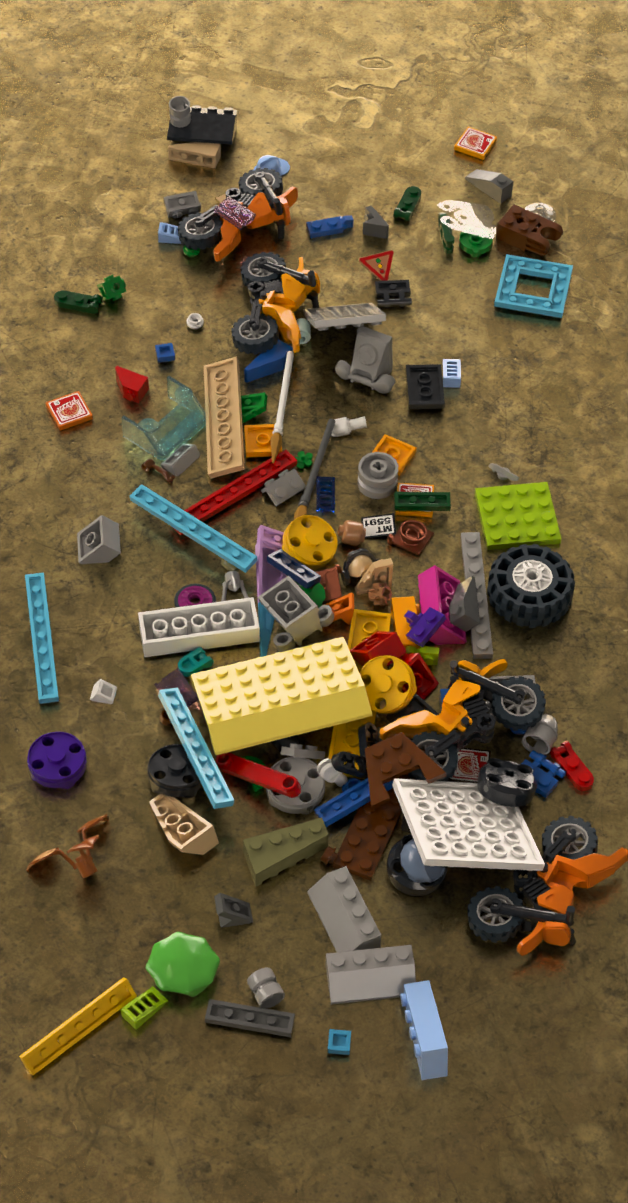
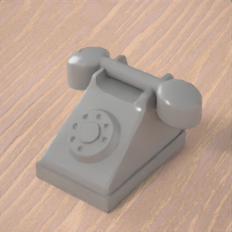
[335,326,396,393]
[257,576,334,652]

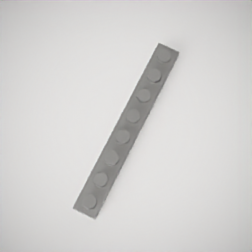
[460,532,493,659]

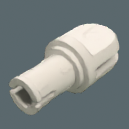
[331,416,367,437]
[317,758,348,787]

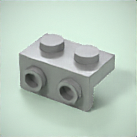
[163,191,201,218]
[261,468,306,506]

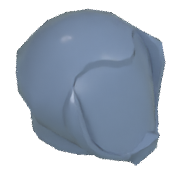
[400,839,445,883]

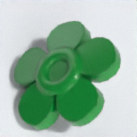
[294,451,313,469]

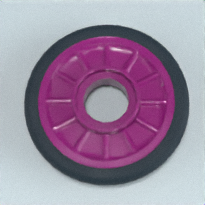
[174,584,216,607]

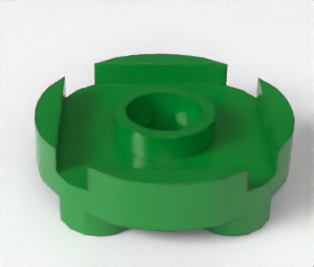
[459,227,493,257]

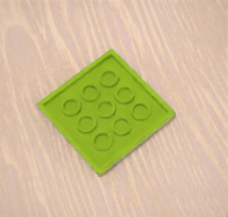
[475,482,561,550]

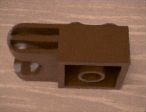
[496,204,563,256]

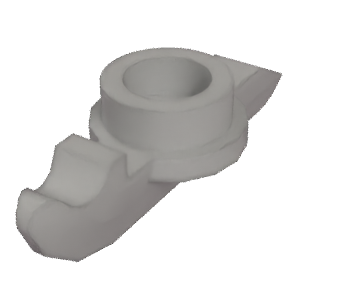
[489,463,520,481]

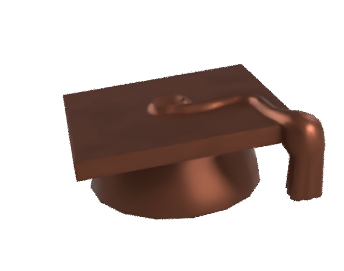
[387,520,434,555]
[310,564,342,604]

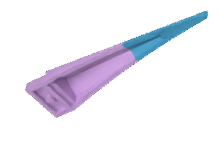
[255,525,294,657]

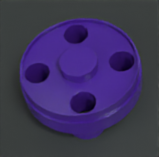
[27,731,87,789]

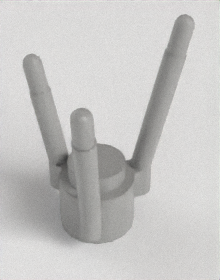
[221,571,249,601]

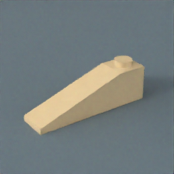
[149,794,219,855]

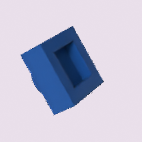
[155,343,175,363]

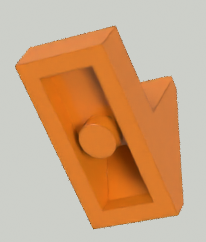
[324,593,354,625]

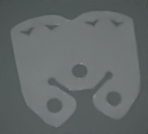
[437,200,497,239]

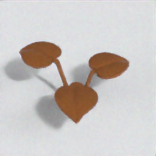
[26,814,109,878]

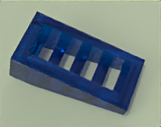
[316,476,335,512]

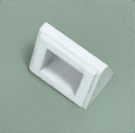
[90,679,117,704]

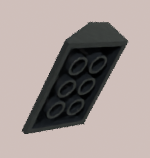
[167,105,237,144]

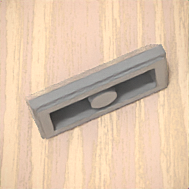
[161,443,200,476]

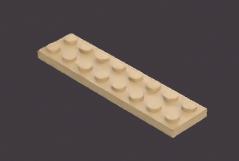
[204,356,245,479]

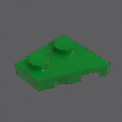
[241,392,268,424]

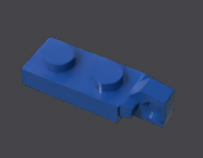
[306,215,354,238]

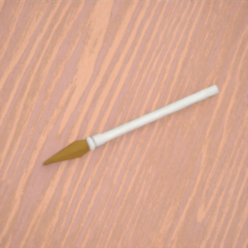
[270,351,294,463]

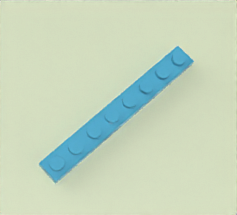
[129,484,257,573]
[25,572,59,704]
[158,687,234,809]

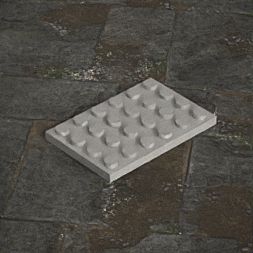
[303,303,386,331]

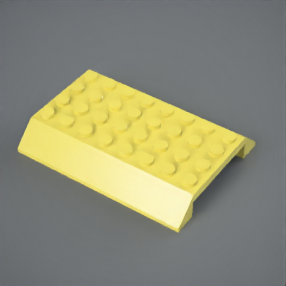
[189,637,372,755]

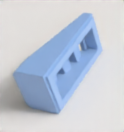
[158,222,181,244]
[443,359,461,388]

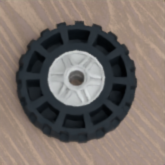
[487,544,575,628]

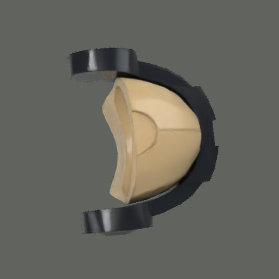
[340,548,378,586]

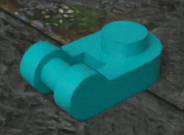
[178,647,214,677]

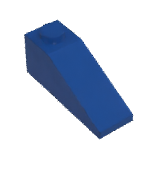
[244,340,294,383]

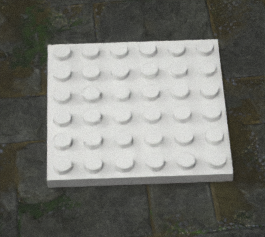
[392,778,545,871]

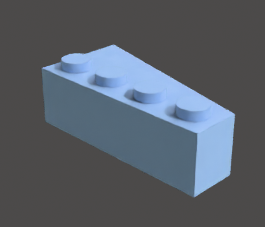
[400,980,448,1080]

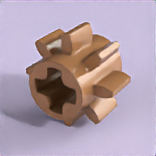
[368,583,392,606]

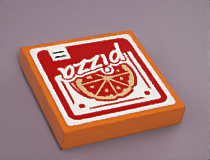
[46,391,93,431]

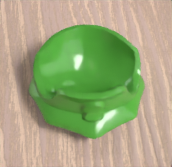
[145,932,220,997]

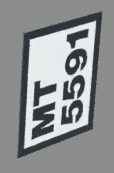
[361,513,396,538]

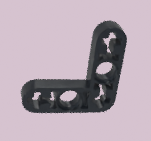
[331,722,379,779]

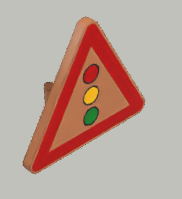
[359,250,394,281]

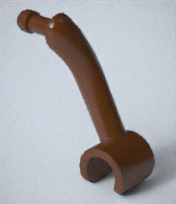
[141,459,175,483]

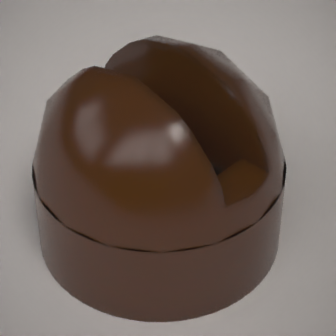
[159,709,172,726]

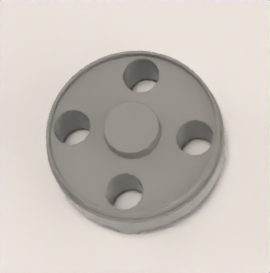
[266,757,325,815]

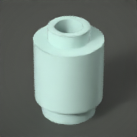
[296,318,311,344]

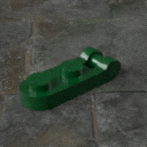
[393,186,422,221]
[438,212,455,254]
[54,290,103,314]

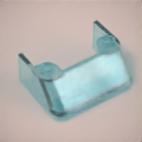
[121,376,206,460]

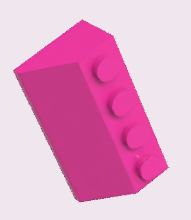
[418,565,466,645]

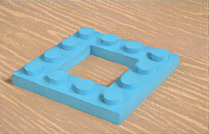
[494,254,573,318]

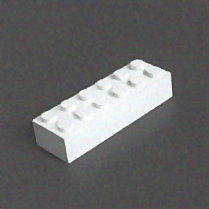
[138,597,260,657]

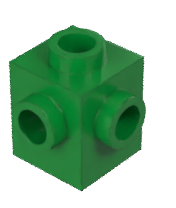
[97,274,126,301]

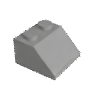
[77,515,121,564]

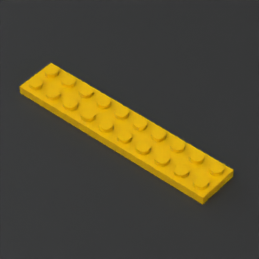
[328,609,392,779]

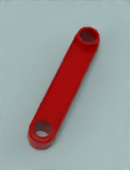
[216,752,301,798]

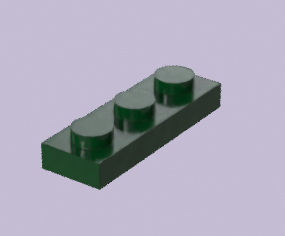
[394,492,451,511]

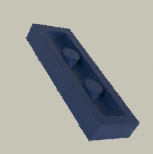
[266,549,321,589]

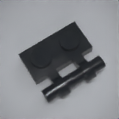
[375,280,412,308]

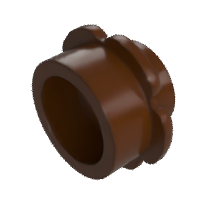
[320,846,338,865]

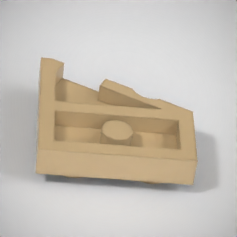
[355,558,393,595]

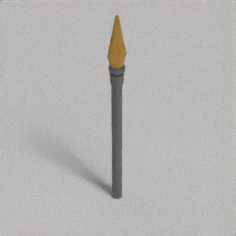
[294,419,335,520]

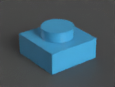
[328,1029,351,1055]

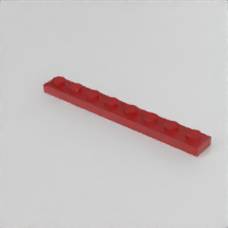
[171,449,297,536]

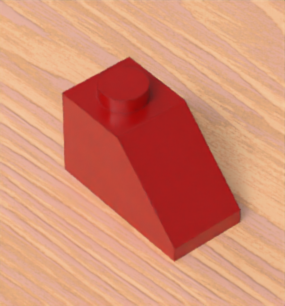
[115,366,149,403]

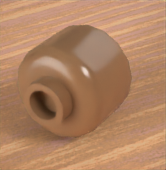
[337,520,366,546]

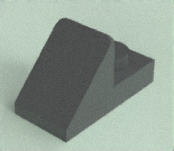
[363,205,389,239]
[214,893,253,927]

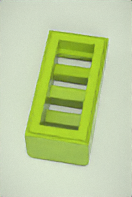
[121,987,168,1030]

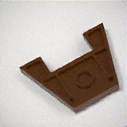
[365,732,447,810]

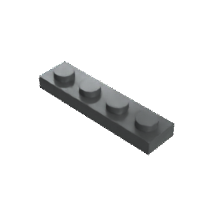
[205,999,295,1037]

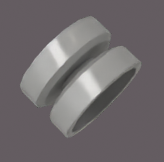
[357,452,399,499]

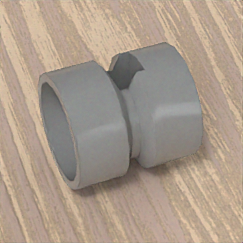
[169,96,191,128]
[247,967,285,1009]

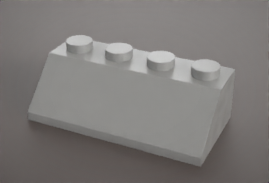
[307,866,381,952]
[325,945,416,1004]

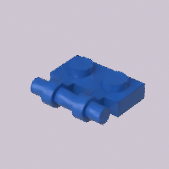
[521,750,566,798]

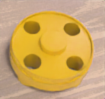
[282,515,338,571]
[360,655,417,714]

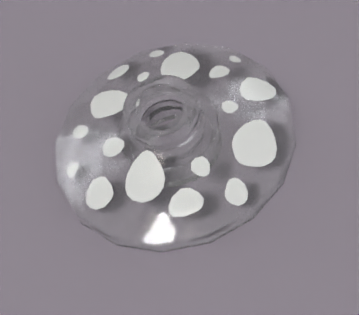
[525,202,556,222]

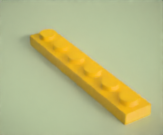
[19,977,137,1076]

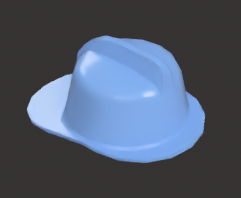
[253,155,290,176]

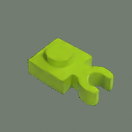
[405,646,439,665]

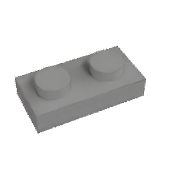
[281,743,325,760]

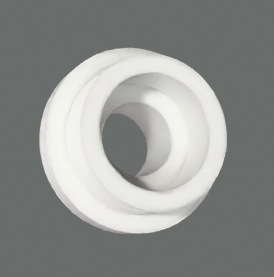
[186,313,204,329]

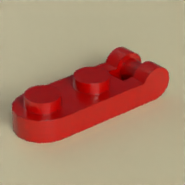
[549,741,594,791]

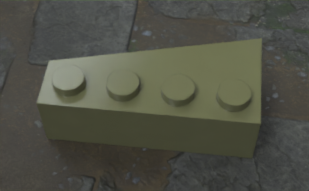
[243,817,329,887]

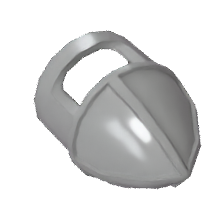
[522,714,558,755]

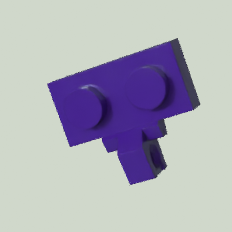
[404,607,446,647]

